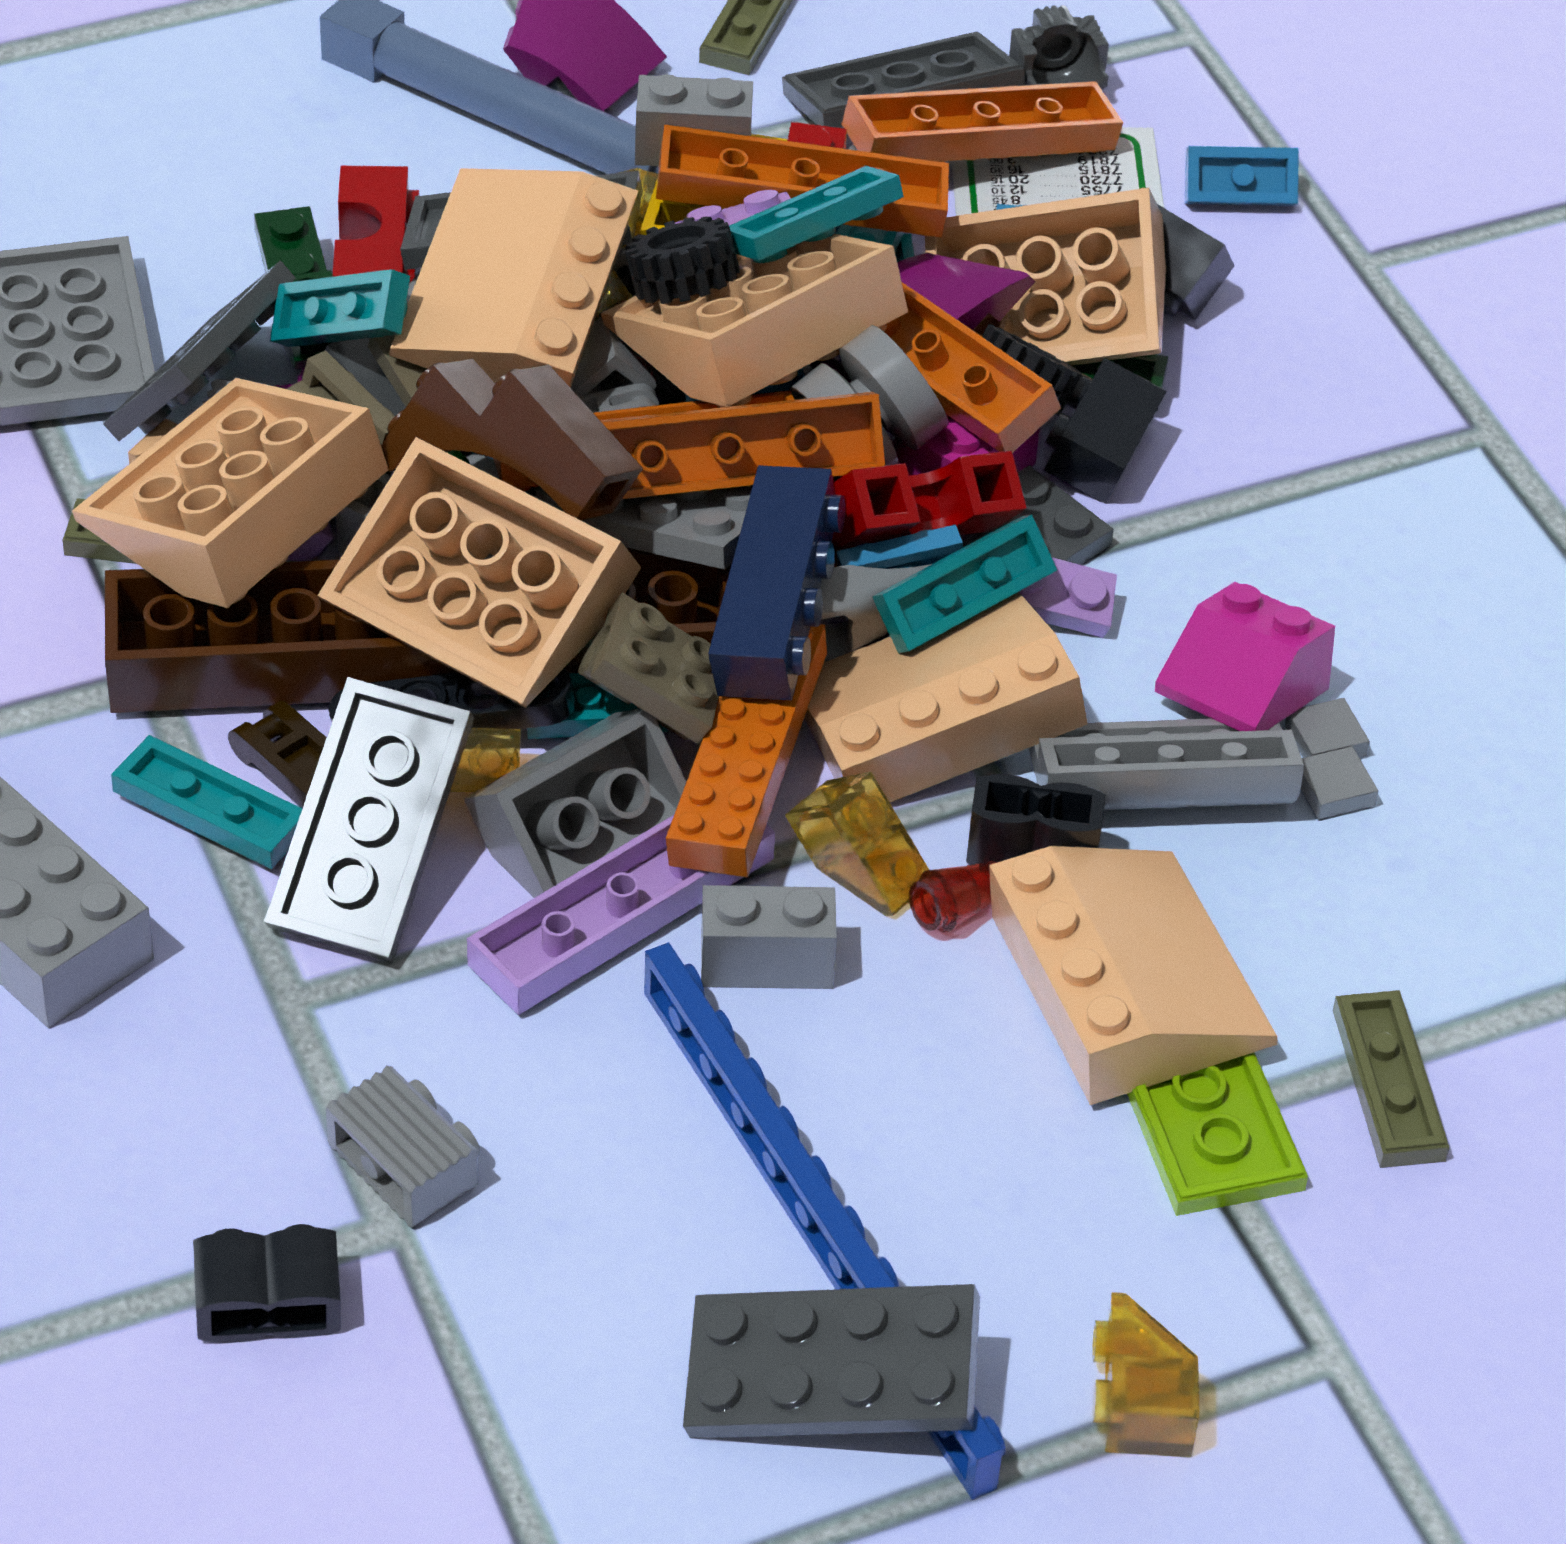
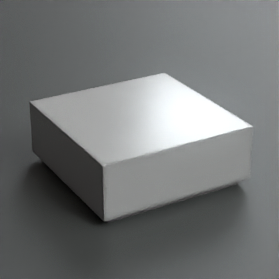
[1285,698,1370,758]
[1301,746,1379,820]

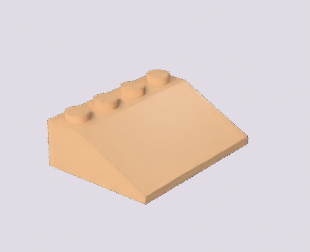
[389,168,638,388]
[924,188,1166,366]
[601,234,908,408]
[72,378,389,608]
[317,437,641,708]
[804,592,1088,817]
[989,846,1278,1106]

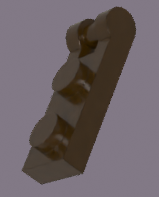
[228,700,327,807]

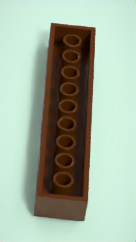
[105,548,732,713]

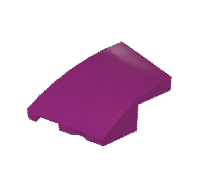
[503,0,667,111]
[897,253,1036,330]

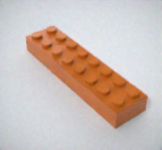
[842,81,1124,162]
[656,124,949,238]
[884,282,1061,453]
[600,392,885,499]
[666,624,827,877]

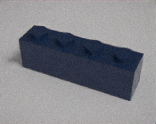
[708,465,846,701]

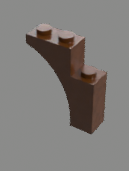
[381,358,643,520]

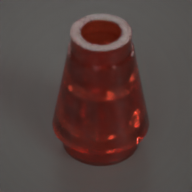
[909,861,997,932]

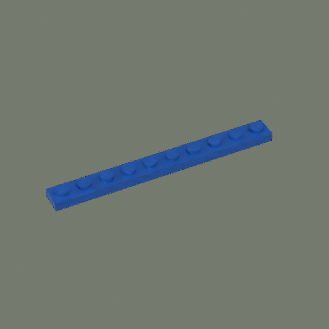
[644,942,1006,1500]

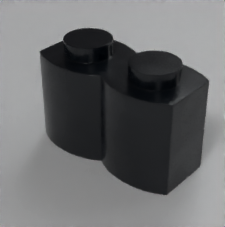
[966,774,1106,872]
[193,1224,341,1343]

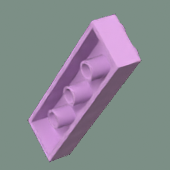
[467,815,775,1015]

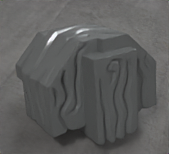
[1009,5,1109,90]

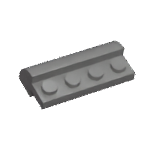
[1028,719,1304,810]

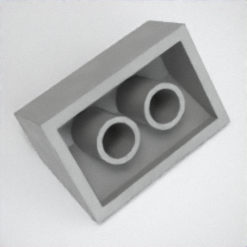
[463,708,686,898]

